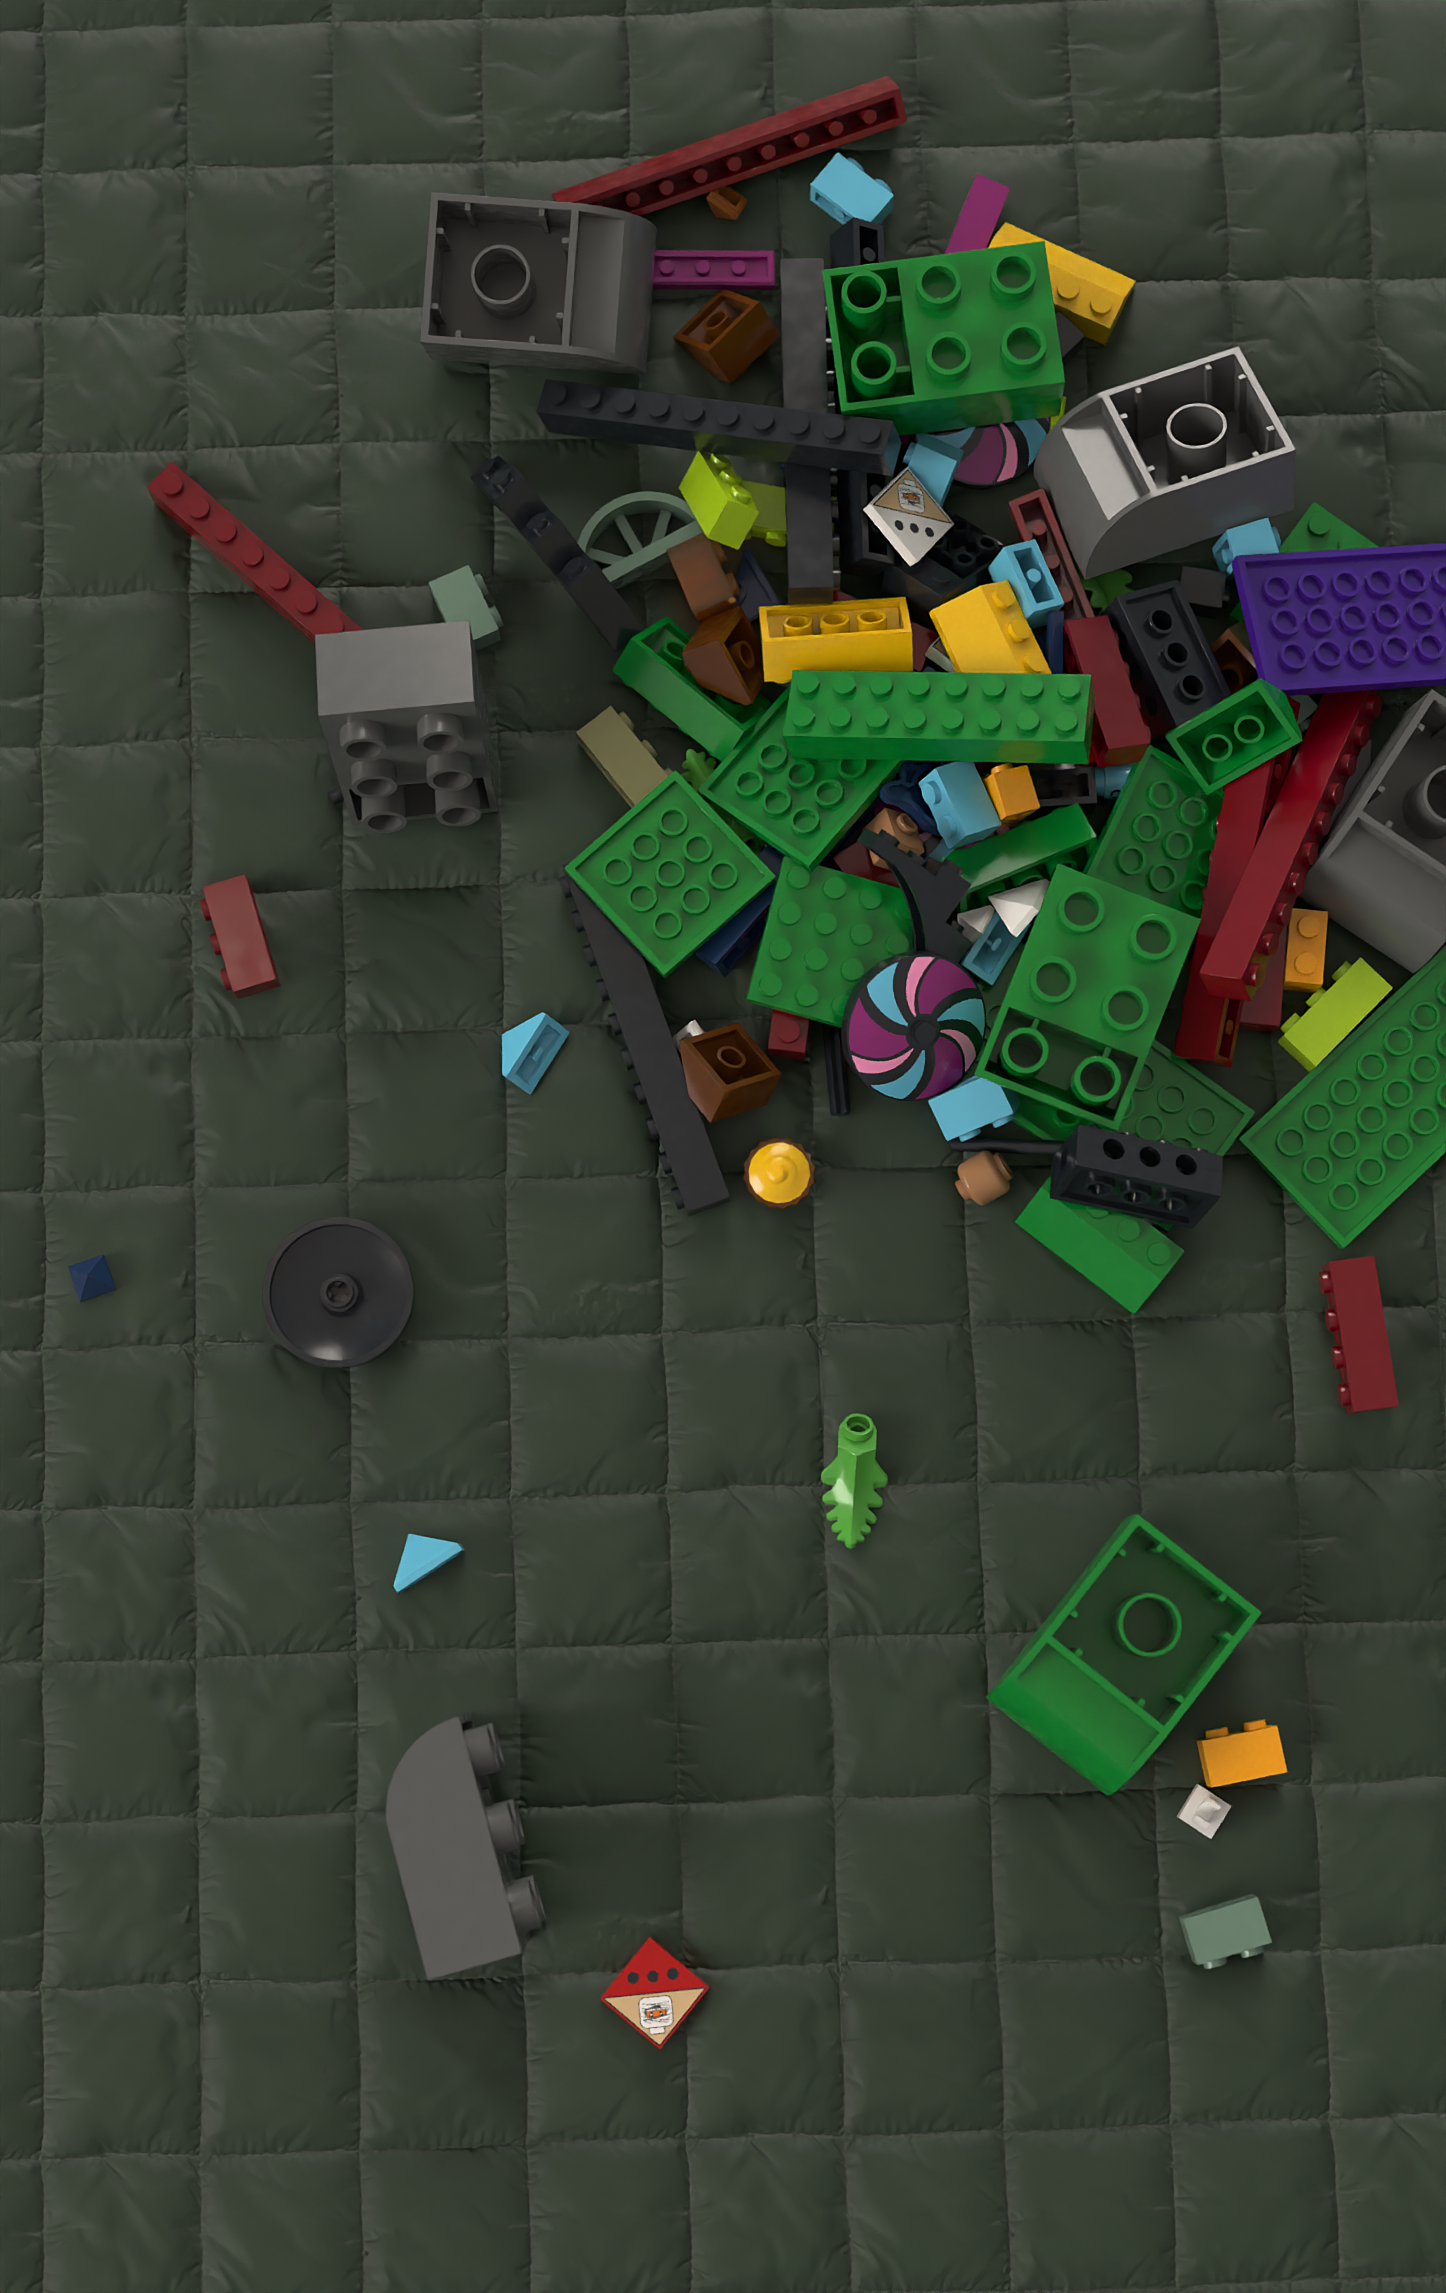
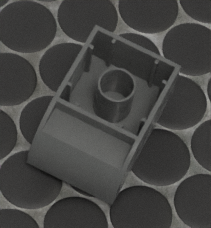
[420,192,657,375]
[1034,346,1296,580]
[315,621,498,833]
[1298,689,1446,973]
[386,1713,546,1980]

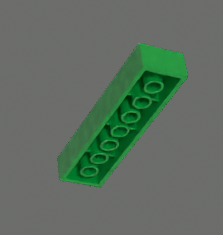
[783,670,1095,764]

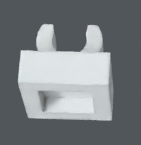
[1176,1784,1231,1839]

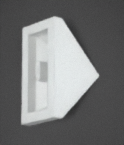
[988,879,1050,937]

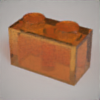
[666,533,741,624]

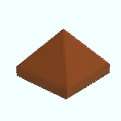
[706,185,748,220]

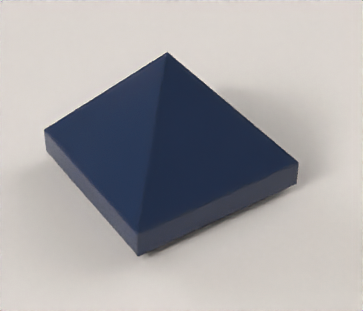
[68,1254,116,1302]

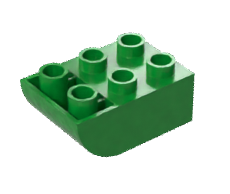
[822,241,1065,435]
[974,864,1201,1132]
[985,1514,1262,1796]

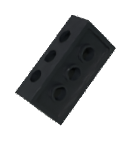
[1099,579,1232,746]
[1050,1124,1223,1229]

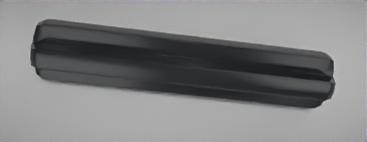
[822,1023,850,1117]

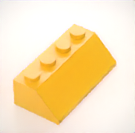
[988,222,1136,345]
[929,580,1052,674]
[759,597,913,683]

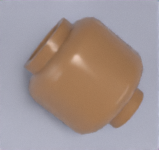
[955,1150,1013,1206]

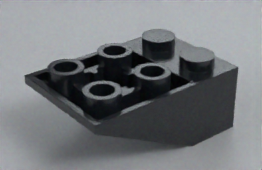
[881,514,1006,631]
[1015,763,1097,818]

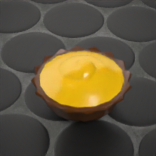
[742,1136,816,1209]

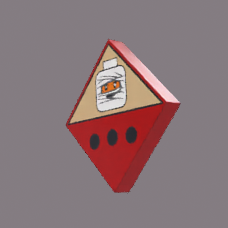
[600,1936,709,2049]

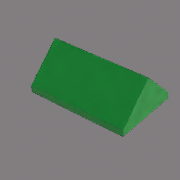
[1165,678,1303,795]

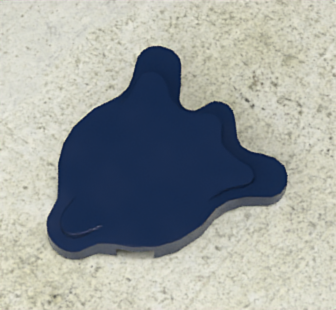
[879,760,948,836]

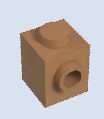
[862,808,924,870]

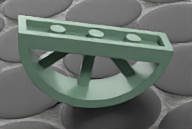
[578,491,711,591]

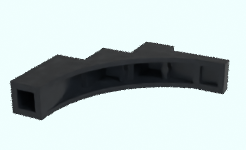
[470,455,645,652]
[857,828,973,964]

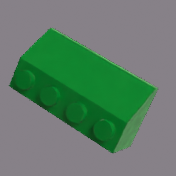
[612,616,772,762]
[941,802,1097,914]
[1014,1176,1185,1315]

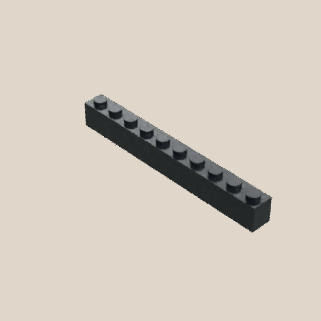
[830,217,894,579]
[779,258,840,604]
[536,379,902,476]
[558,862,730,1217]

